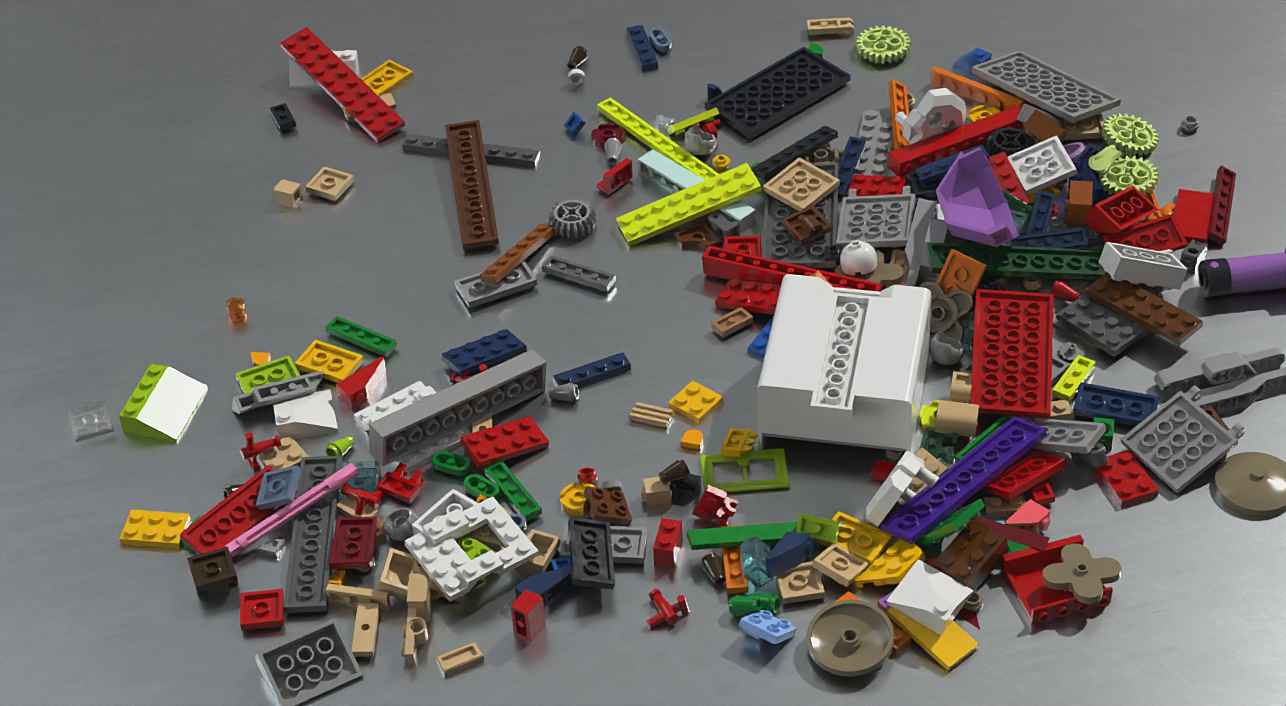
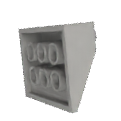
[255,618,363,706]

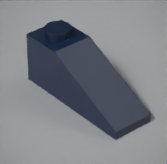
[766,532,814,578]
[515,567,575,606]

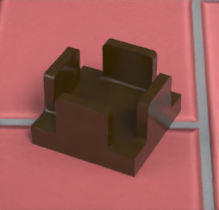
[187,547,238,600]

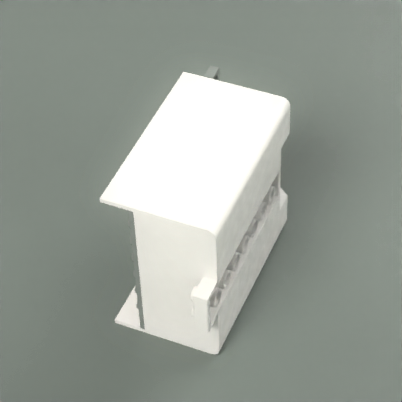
[757,274,931,453]

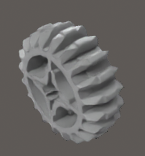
[548,199,597,239]

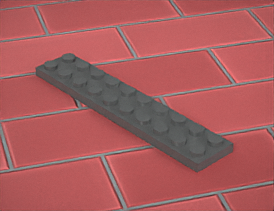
[283,455,342,613]

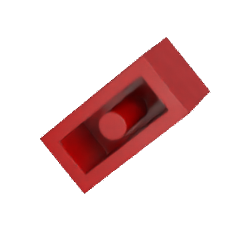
[653,518,683,568]
[510,589,546,642]

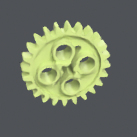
[856,25,911,64]
[1101,113,1159,156]
[1099,156,1159,196]

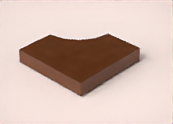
[673,221,723,251]

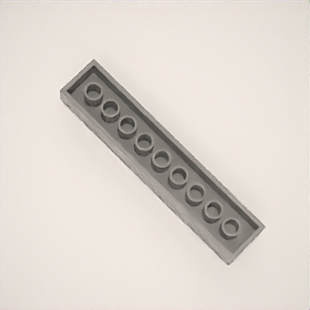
[369,349,546,466]

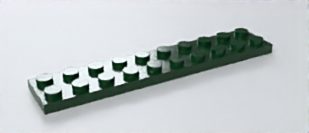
[926,242,1106,280]

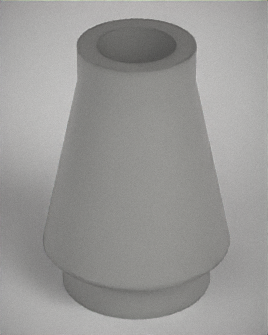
[604,138,622,164]
[549,383,579,402]

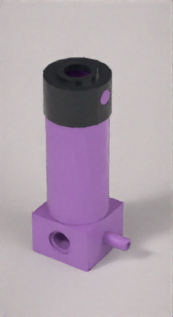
[1198,247,1286,298]

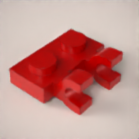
[376,463,425,504]
[692,485,738,527]

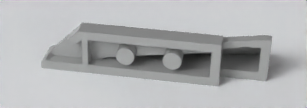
[232,371,324,414]

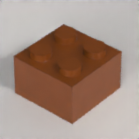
[1023,109,1069,143]
[1064,180,1093,227]

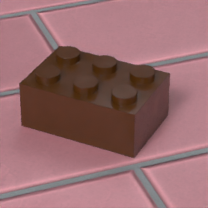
[933,519,1010,591]

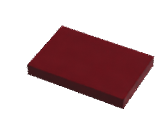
[329,517,379,569]

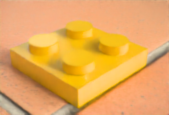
[668,381,723,424]

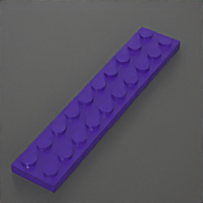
[880,416,1047,544]

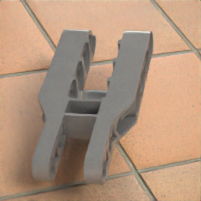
[904,198,967,287]
[1154,348,1286,413]

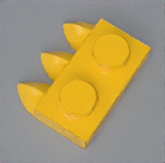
[721,428,758,458]

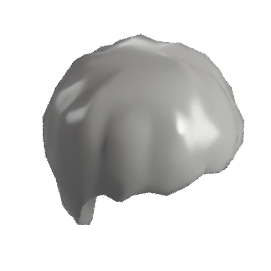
[685,126,717,156]
[930,331,965,365]
[384,508,419,542]

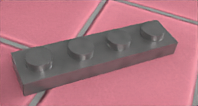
[542,255,616,292]

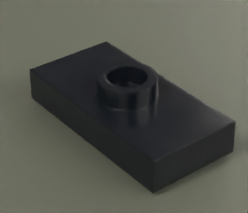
[270,103,296,131]

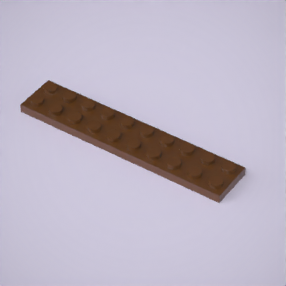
[445,120,499,249]

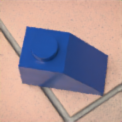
[953,48,992,77]

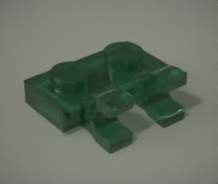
[919,427,959,464]

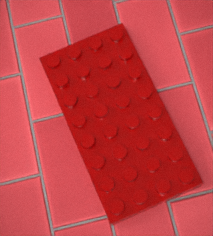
[970,289,1054,418]

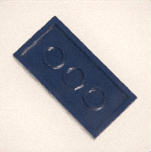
[441,329,527,377]
[1073,382,1160,426]

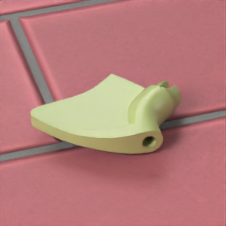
[1088,145,1122,174]

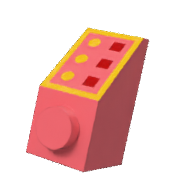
[1005,499,1051,534]

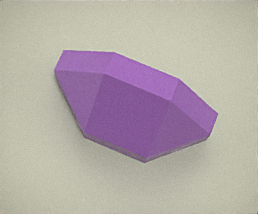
[936,147,1019,247]

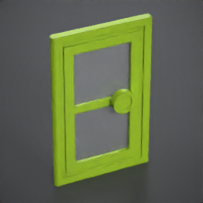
[700,448,790,493]

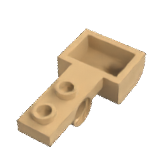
[935,371,979,437]
[472,524,561,575]
[378,548,464,603]
[401,574,432,665]

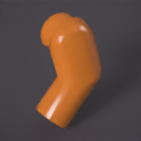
[1160,203,1176,216]

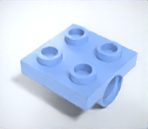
[739,610,797,644]

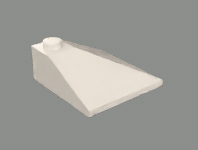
[273,389,338,439]
[886,559,973,636]

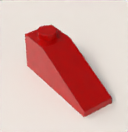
[336,356,386,410]

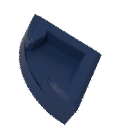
[707,84,723,101]

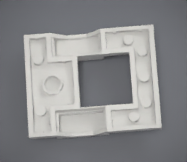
[354,381,471,473]
[405,496,539,602]

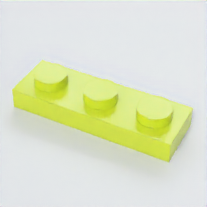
[666,107,719,135]
[1052,355,1096,402]

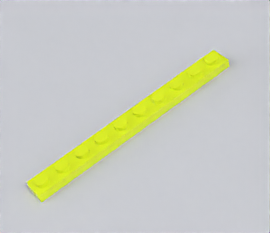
[597,97,719,180]

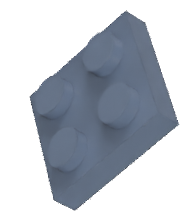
[256,465,301,510]

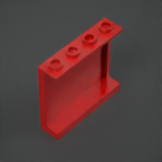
[1001,535,1113,624]

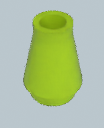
[325,436,354,458]

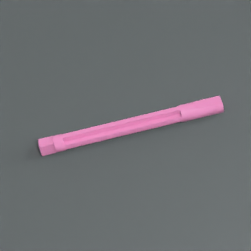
[225,462,359,558]

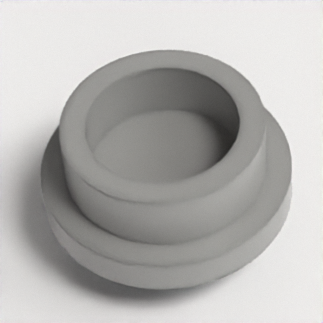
[1182,115,1200,131]

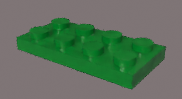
[915,499,985,548]

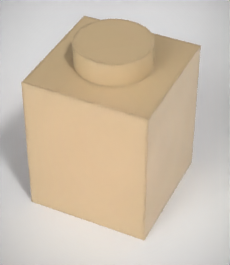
[273,179,303,208]
[640,477,671,507]

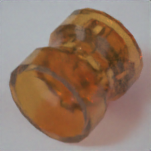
[226,297,247,323]

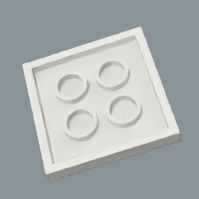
[1007,135,1078,196]

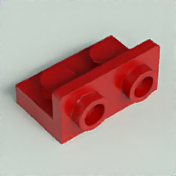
[597,158,633,195]

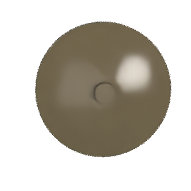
[1214,452,1286,516]
[807,600,894,676]

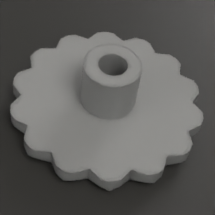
[1058,341,1086,361]

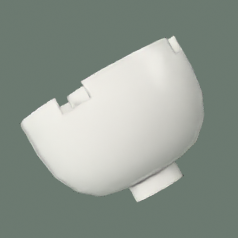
[840,240,878,275]

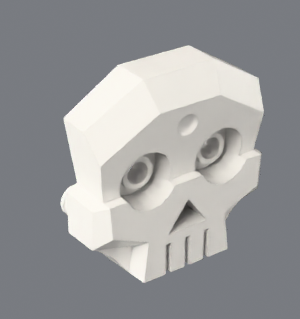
[895,88,966,144]
[866,451,939,528]

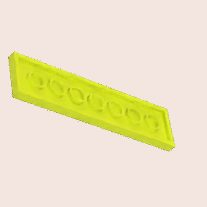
[616,163,762,246]

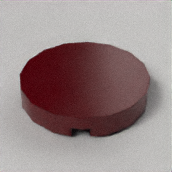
[591,123,626,149]

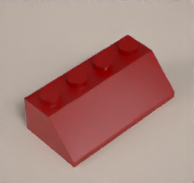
[1084,185,1159,233]

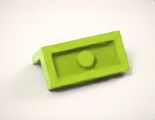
[796,514,845,543]

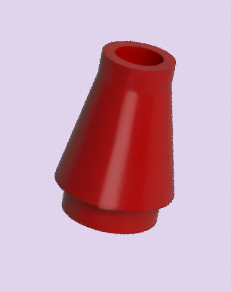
[1050,281,1081,302]

